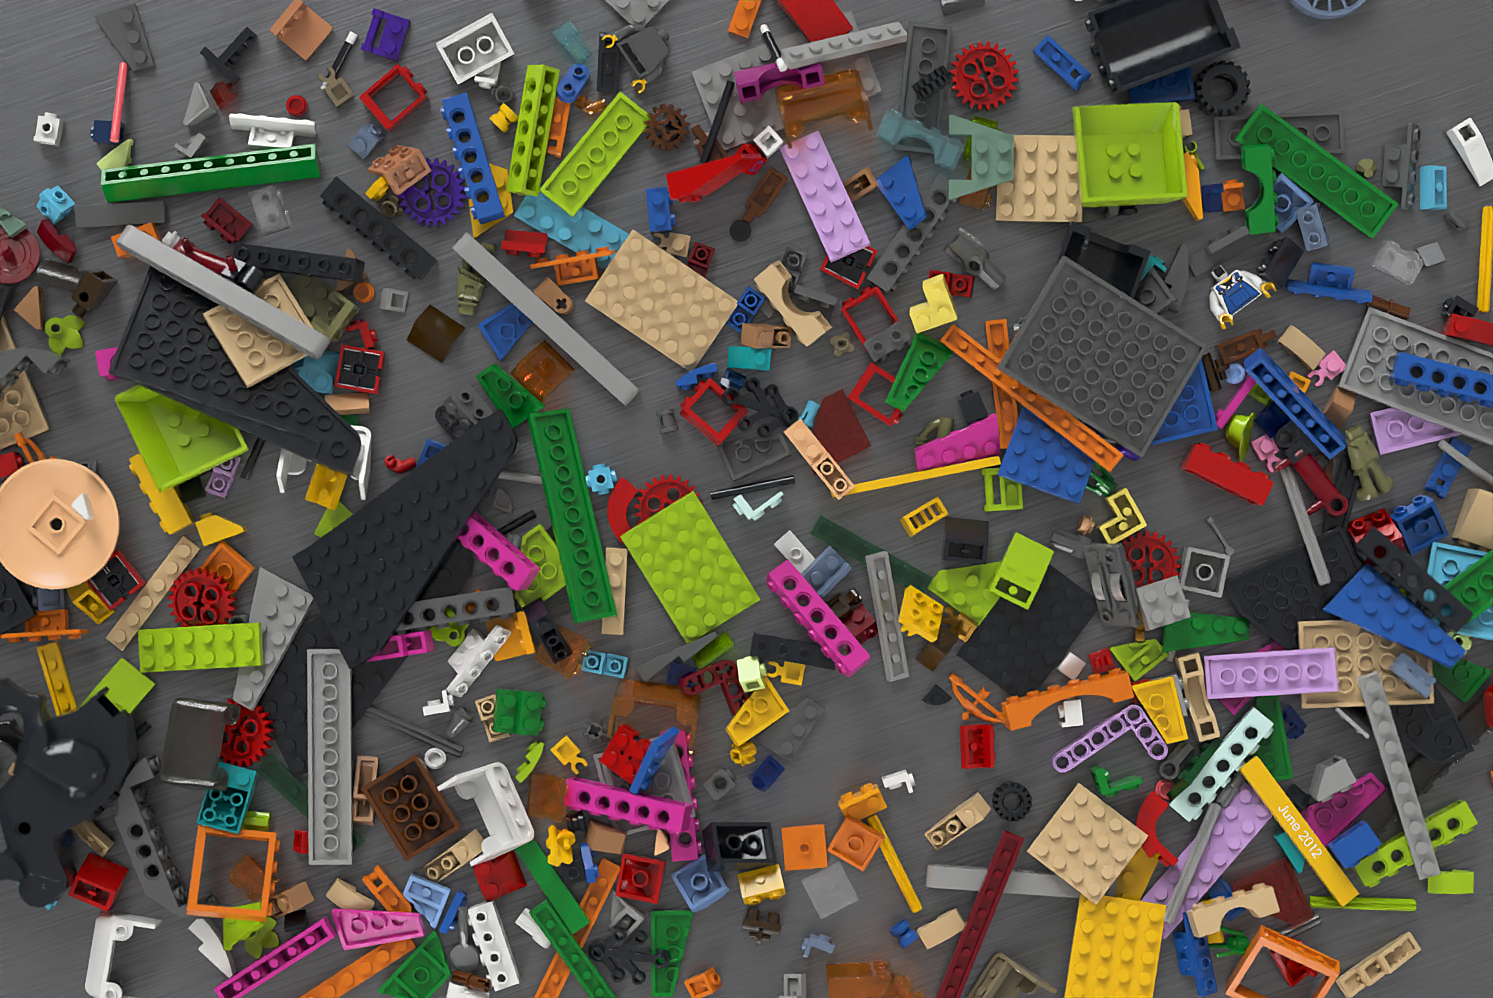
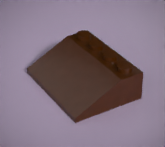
[361,752,464,861]

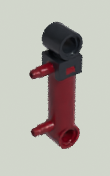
[173,237,266,295]
[1273,426,1348,517]

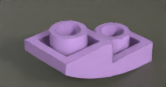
[205,456,241,500]

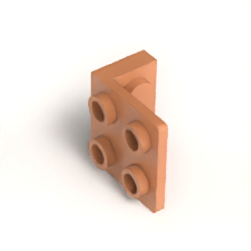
[270,0,333,61]
[368,145,431,195]

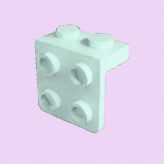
[733,491,784,521]

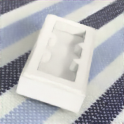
[774,530,815,574]

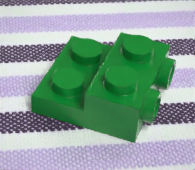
[493,689,546,736]

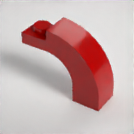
[607,477,640,544]
[1136,791,1179,867]

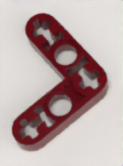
[679,660,748,717]

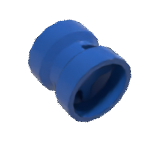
[889,918,919,949]

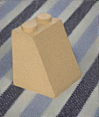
[1452,489,1493,552]

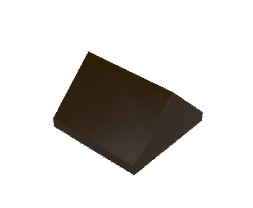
[406,304,466,364]

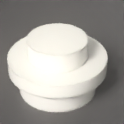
[161,231,181,248]
[424,748,446,769]

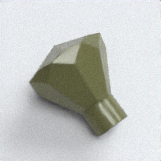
[1356,159,1377,179]

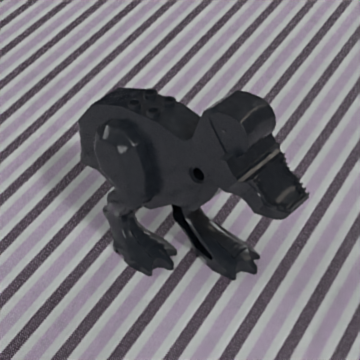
[0,677,139,908]

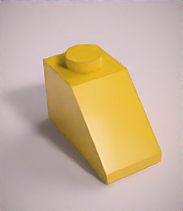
[195,512,248,546]
[66,581,115,625]

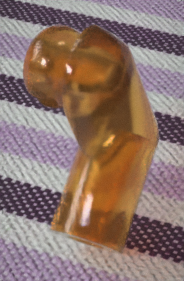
[575,95,607,114]

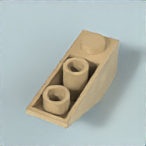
[924,792,991,851]
[421,829,484,883]

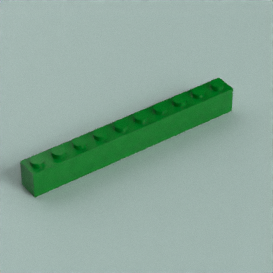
[101,144,320,203]

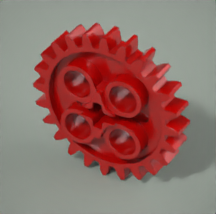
[949,41,1019,111]
[634,474,703,525]
[1121,530,1182,589]
[167,567,237,627]
[206,699,275,767]

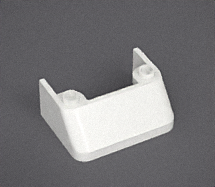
[276,425,372,500]
[437,762,534,866]
[85,911,162,998]

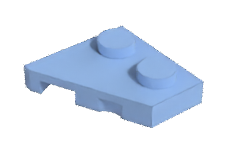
[403,873,451,928]

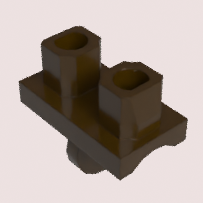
[1202,353,1230,392]
[741,908,782,946]

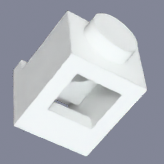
[33,112,64,146]
[753,126,784,159]
[1058,696,1083,727]

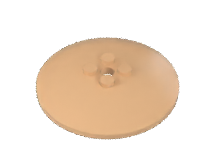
[0,459,120,589]

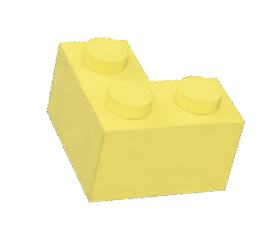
[909,274,958,333]
[1096,488,1147,544]

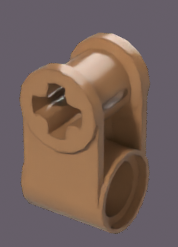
[533,276,574,315]

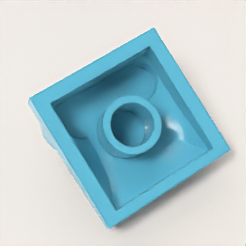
[293,350,340,395]

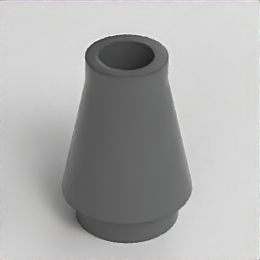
[444,706,475,738]

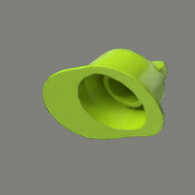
[1225,412,1256,462]

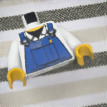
[1209,265,1277,329]

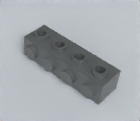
[443,382,523,460]

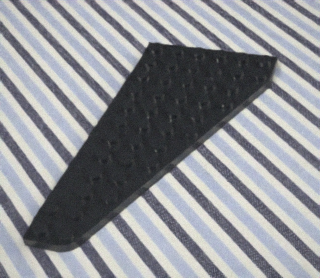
[1224,526,1474,764]

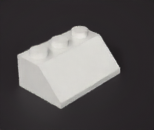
[436,13,514,84]

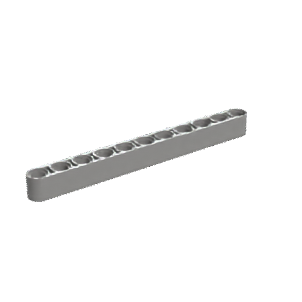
[116,225,331,360]
[452,232,640,406]

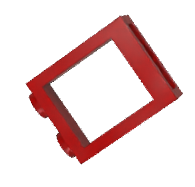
[359,64,428,133]
[840,285,899,353]
[847,362,909,427]
[679,378,749,447]

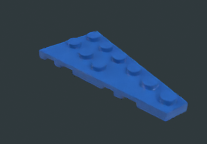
[1323,564,1467,668]

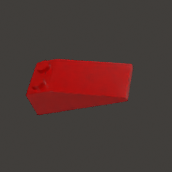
[775,0,853,43]
[666,153,761,203]

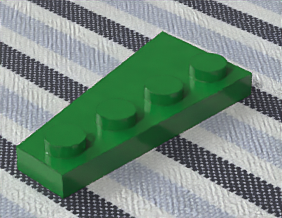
[885,332,953,412]
[1161,612,1250,653]
[1252,695,1293,781]
[651,910,694,997]

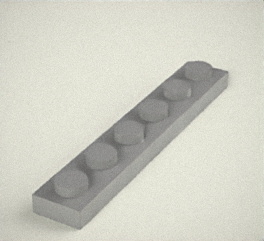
[781,21,908,70]
[865,551,909,682]

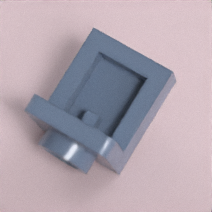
[348,122,386,159]
[800,933,835,958]

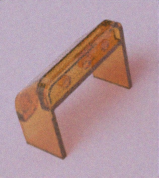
[775,69,873,149]
[607,679,702,754]
[826,960,894,998]

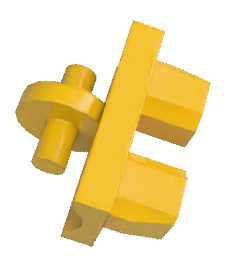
[546,825,575,867]

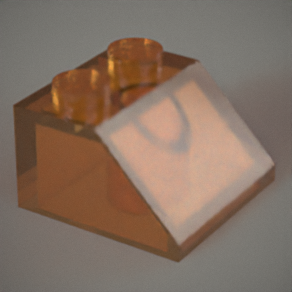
[510,340,575,402]

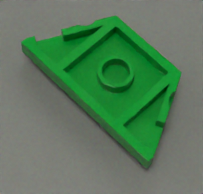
[377,930,452,998]

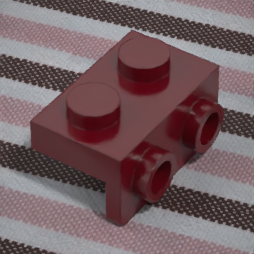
[201,197,254,244]
[831,603,878,654]

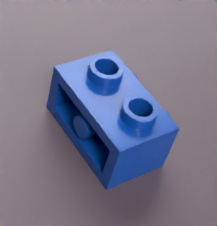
[646,187,676,234]
[1327,820,1381,868]

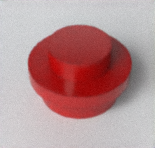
[286,95,308,117]

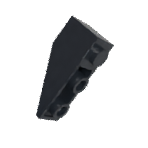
[522,597,573,664]

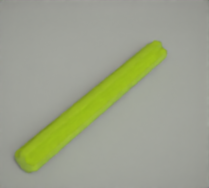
[1309,896,1416,911]

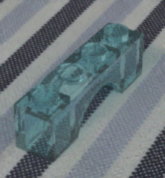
[875,110,965,172]

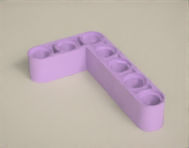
[1051,704,1168,773]

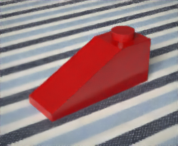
[1442,314,1493,347]

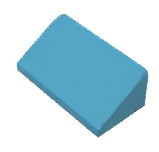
[1420,165,1447,210]

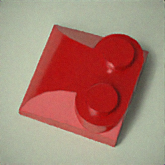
[473,849,527,902]
[615,853,666,904]

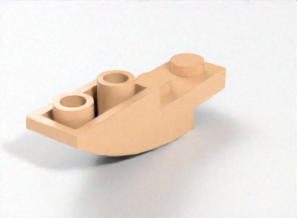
[784,419,855,500]

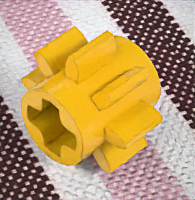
[730,741,757,767]

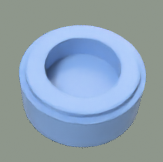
[1224,363,1245,384]

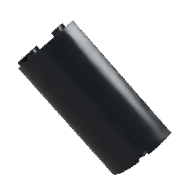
[1085,0,1241,93]
[1052,221,1151,299]

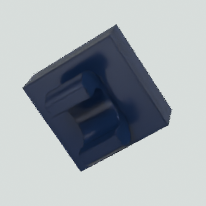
[720,368,746,391]

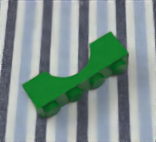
[1241,144,1279,235]

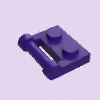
[360,8,411,62]

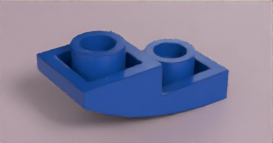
[726,286,766,333]
[676,363,718,391]

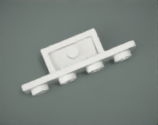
[229,113,317,150]
[446,625,511,697]

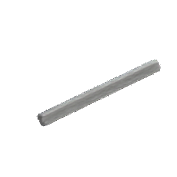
[1280,465,1330,585]
[1163,802,1221,924]

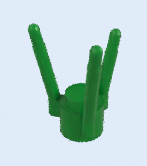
[1086,462,1117,497]
[1209,925,1249,958]

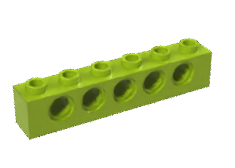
[506,65,560,197]
[1352,799,1478,888]

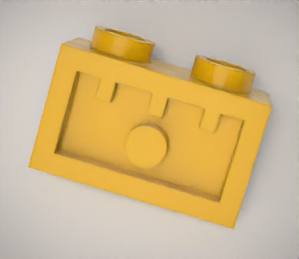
[305,463,348,510]
[737,864,786,905]

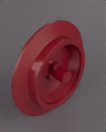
[0,225,40,284]

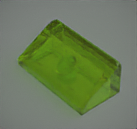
[692,632,735,669]

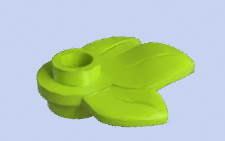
[45,315,85,355]
[429,608,470,647]
[244,916,280,959]

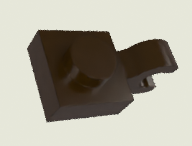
[826,588,863,621]

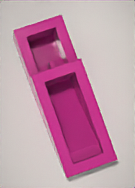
[366,630,435,662]

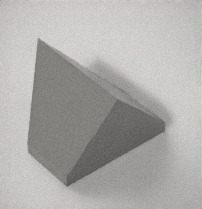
[183,82,218,127]
[608,888,645,940]

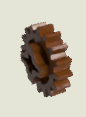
[643,104,690,151]

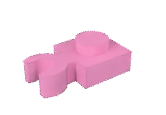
[1307,350,1346,387]
[1249,432,1281,473]

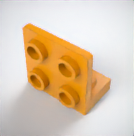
[485,611,537,661]
[838,782,887,820]

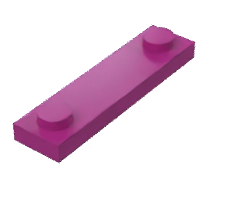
[1215,375,1256,429]

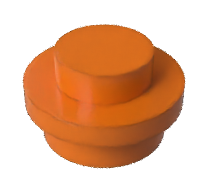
[353,282,375,303]

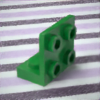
[1089,764,1143,797]

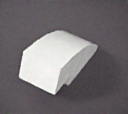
[188,919,236,978]

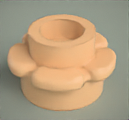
[1076,515,1095,536]

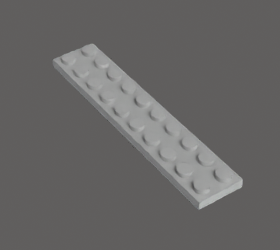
[307,649,353,865]

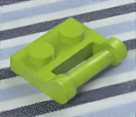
[981,468,1023,512]

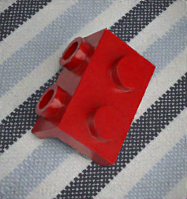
[501,230,548,258]
[960,724,996,769]
[1269,936,1318,987]

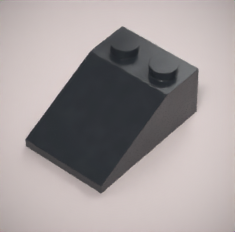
[702,822,777,872]

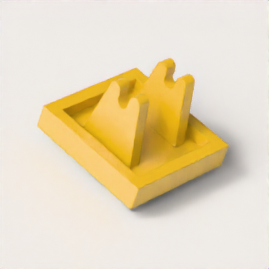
[898,585,944,643]

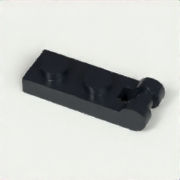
[596,32,620,93]

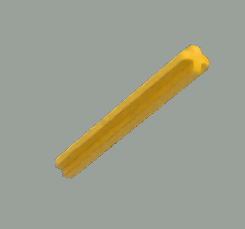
[1477,206,1493,313]
[867,814,922,913]

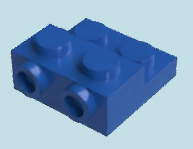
[1390,495,1449,556]

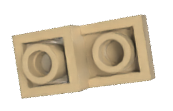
[1278,325,1326,370]
[475,694,511,743]
[326,878,374,910]
[917,908,965,949]

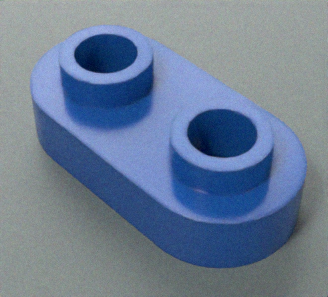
[557,64,589,103]
[579,842,599,884]

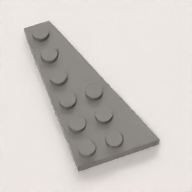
[233,567,314,711]

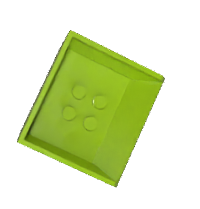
[1072,102,1188,208]
[115,385,249,493]

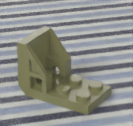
[287,275,361,343]

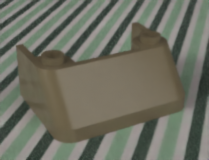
[967,953,1057,998]

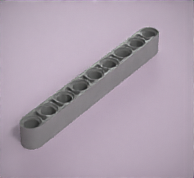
[926,864,1117,898]

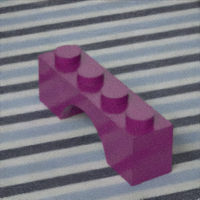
[734,62,825,103]

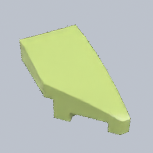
[96,139,133,171]

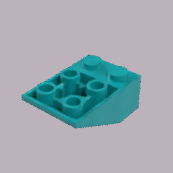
[196,761,259,834]

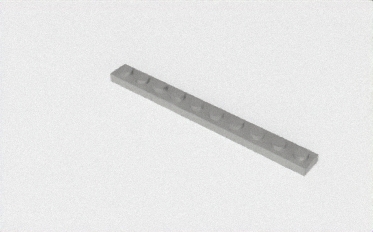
[1356,671,1441,880]

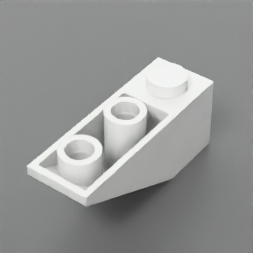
[1446,117,1493,187]

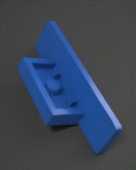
[1285,262,1373,304]
[1173,911,1217,997]

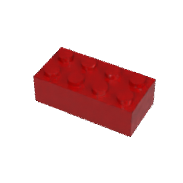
[1179,442,1275,506]

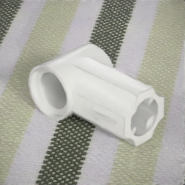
[515,907,551,949]
[446,981,490,998]

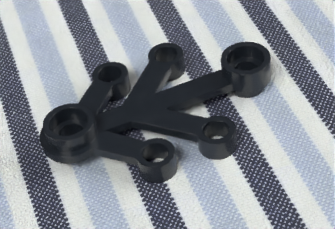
[722,378,799,438]
[588,927,671,985]

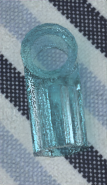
[552,19,592,64]

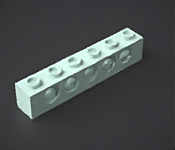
[1169,706,1274,822]

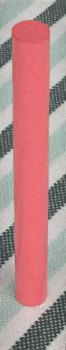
[110,62,128,143]

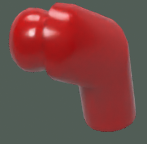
[385,455,417,474]

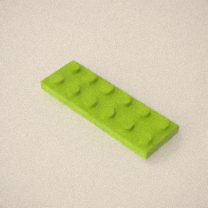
[539,92,650,218]
[138,622,264,673]

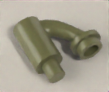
[914,417,954,445]

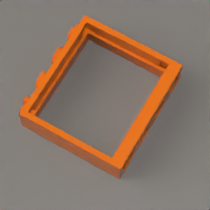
[187,825,280,922]
[1225,925,1340,998]

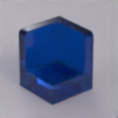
[1200,183,1224,213]
[1253,401,1291,438]
[666,661,697,688]

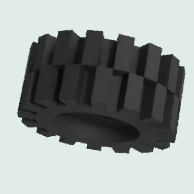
[911,65,953,101]
[992,781,1032,822]

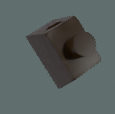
[71,268,118,318]

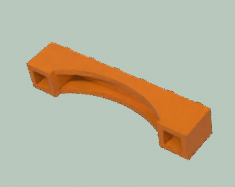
[1001,668,1134,731]

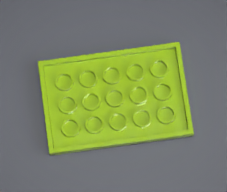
[620,491,760,644]

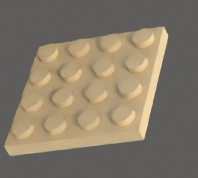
[996,135,1083,223]
[203,274,314,388]
[1027,783,1148,905]

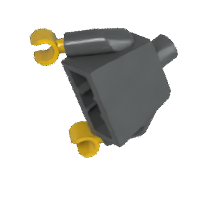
[602,25,669,93]

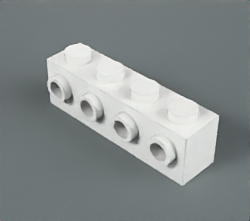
[467,900,521,991]

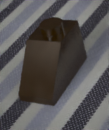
[916,625,959,671]

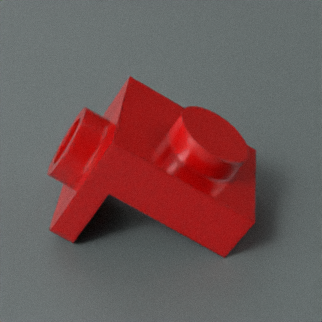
[346,319,378,349]

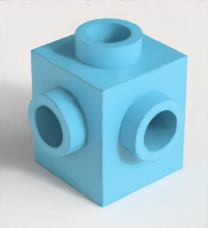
[36,185,75,225]
[585,463,618,495]

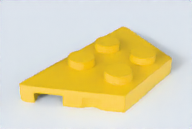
[466,157,514,238]

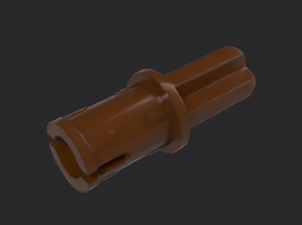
[1367,295,1411,320]
[451,970,492,993]

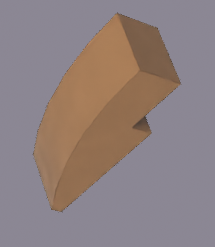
[352,756,379,825]

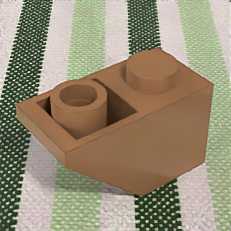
[741,323,792,348]
[268,881,314,919]

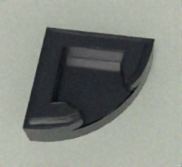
[922,684,952,705]

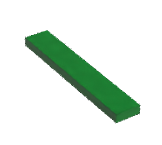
[515,838,591,935]
[529,899,617,998]

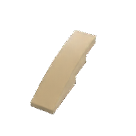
[1335,932,1421,998]

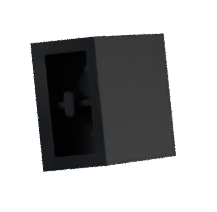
[1256,236,1304,290]
[941,517,989,564]

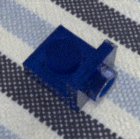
[1281,704,1307,739]
[749,755,785,792]

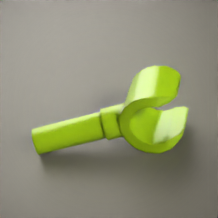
[1184,141,1205,171]

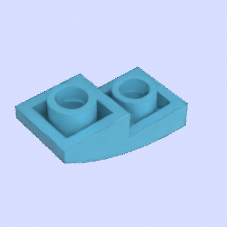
[581,649,630,679]

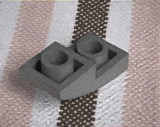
[782,244,808,294]

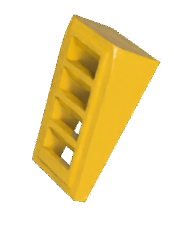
[899,496,949,537]

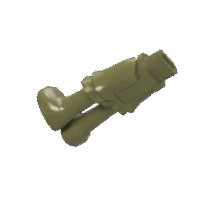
[456,239,497,316]
[1345,425,1394,501]

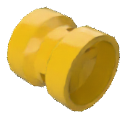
[489,103,519,133]

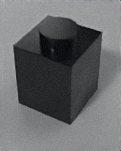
[957,389,988,424]

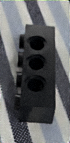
[750,632,836,670]

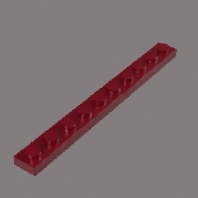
[935,830,1024,998]

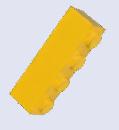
[129,453,196,535]

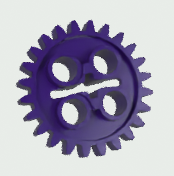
[397,158,467,228]

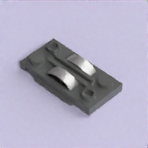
[1083,543,1142,627]

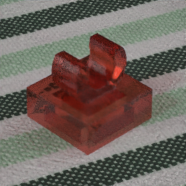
[210,81,239,110]

